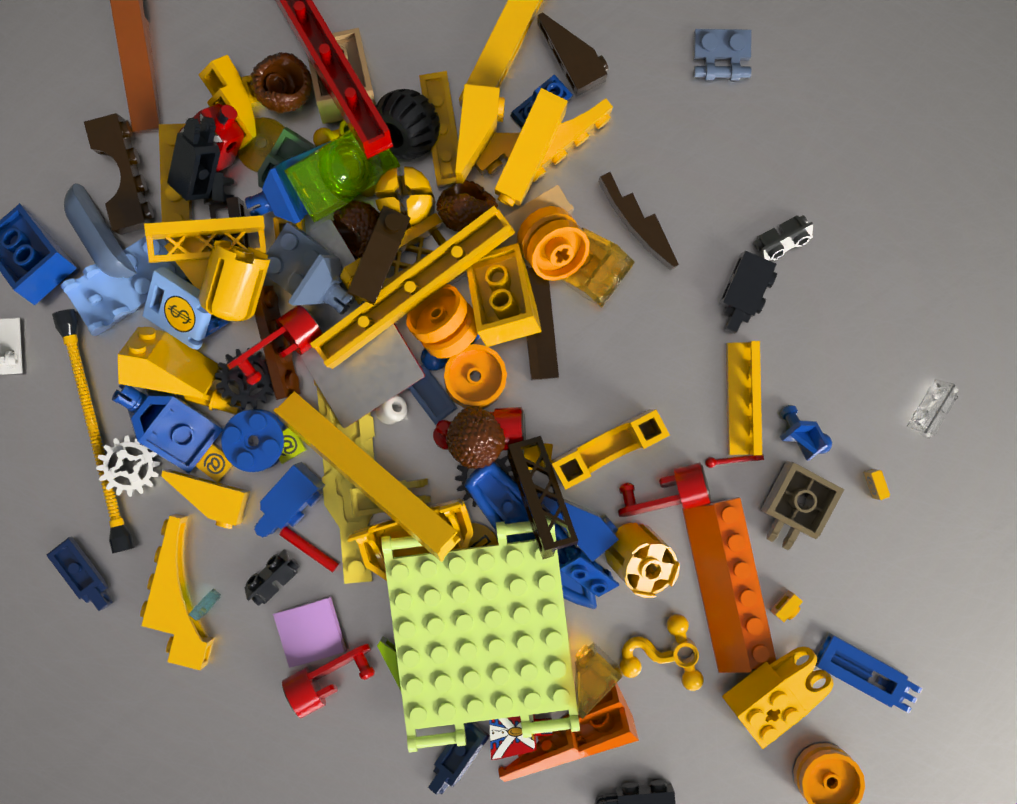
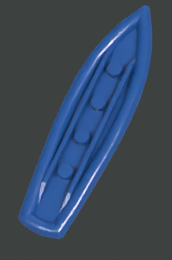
[465,462,597,609]

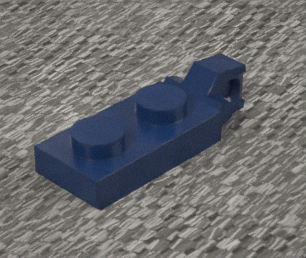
[46,537,113,611]
[428,722,490,795]

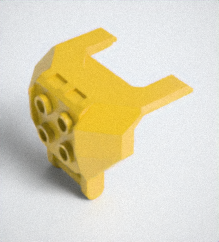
[347,498,474,581]

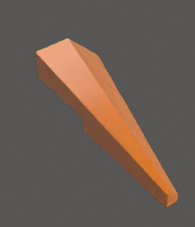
[498,679,639,782]

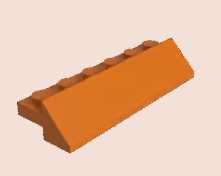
[682,497,776,673]

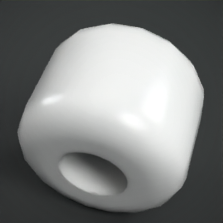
[375,395,407,425]

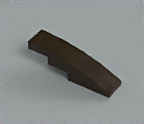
[598,172,679,270]

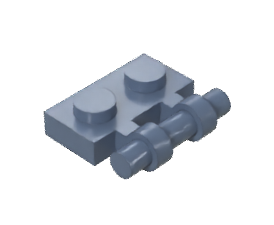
[694,29,751,81]

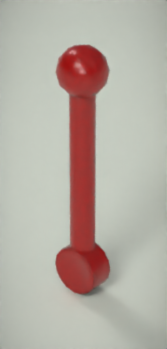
[705,454,764,468]

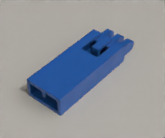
[815,633,923,713]

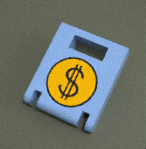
[142,266,211,349]

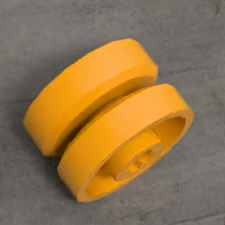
[517,206,590,281]
[406,284,478,359]
[444,344,507,409]
[793,743,865,804]

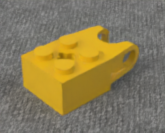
[722,647,834,749]

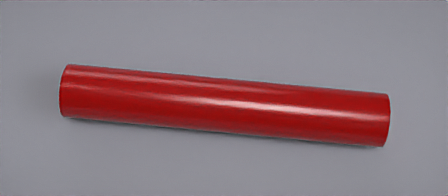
[279,526,339,573]

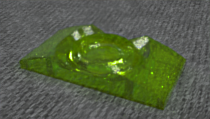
[284,130,400,222]

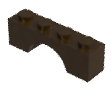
[84,113,154,235]

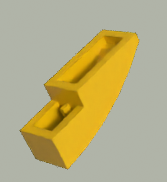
[199,55,257,150]

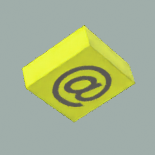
[279,428,307,464]

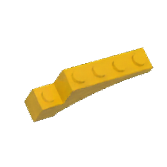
[474,98,613,183]
[140,514,214,670]

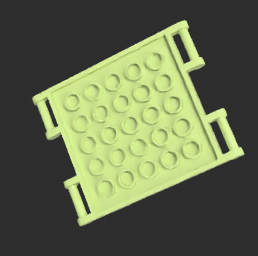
[381,519,580,753]

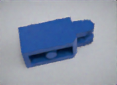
[254,462,325,538]

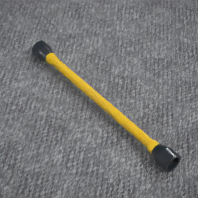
[52,309,135,554]

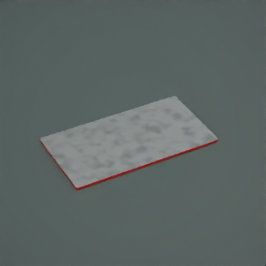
[263,219,425,428]

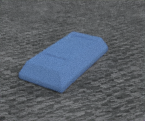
[408,364,457,425]

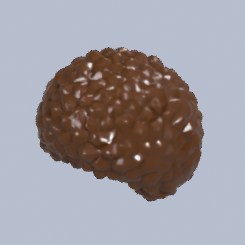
[250,52,312,114]
[436,180,498,232]
[333,200,380,259]
[446,407,505,469]

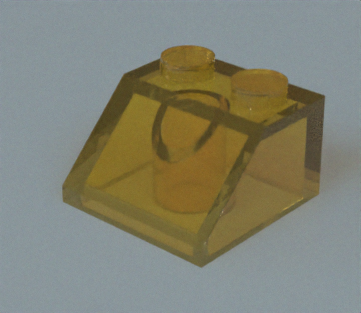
[560,227,635,308]
[575,642,623,719]

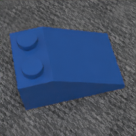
[0,203,77,305]
[537,492,619,562]

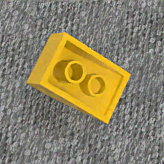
[455,84,505,184]
[466,243,542,347]
[118,327,220,399]

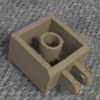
[760,461,845,550]

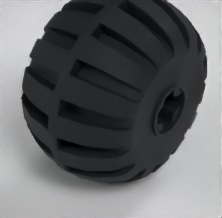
[375,89,440,159]

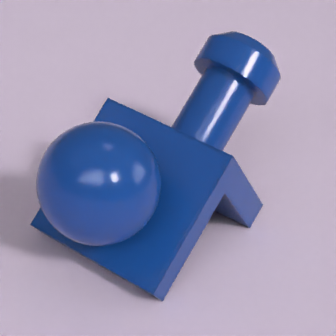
[780,405,832,460]

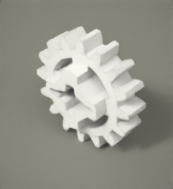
[96,435,160,497]

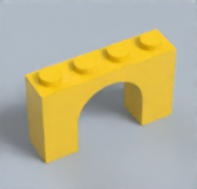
[550,409,670,490]

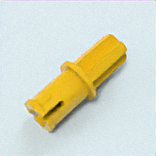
[184,389,241,415]

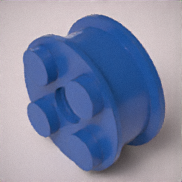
[221,409,286,472]

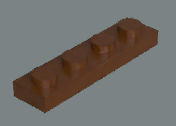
[254,285,301,400]

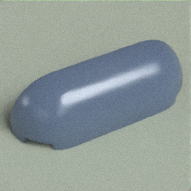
[64,183,137,278]

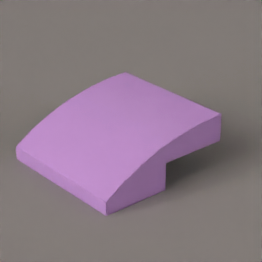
[273,597,347,668]

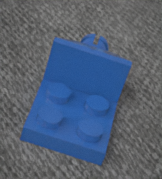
[245,139,358,224]
[112,384,223,474]

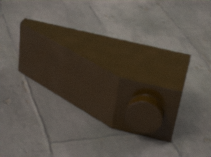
[537,12,609,97]
[347,206,411,305]

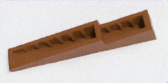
[110,0,161,133]

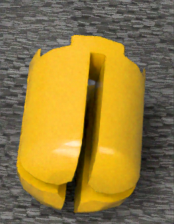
[375,166,436,230]
[198,240,270,321]
[605,523,680,598]

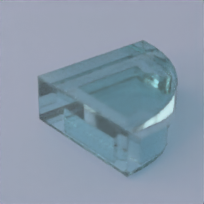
[189,589,221,620]

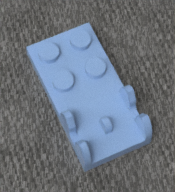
[61,236,188,336]

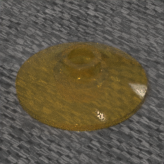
[237,117,285,173]

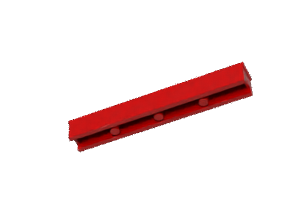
[275,0,393,159]

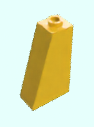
[495,88,568,207]

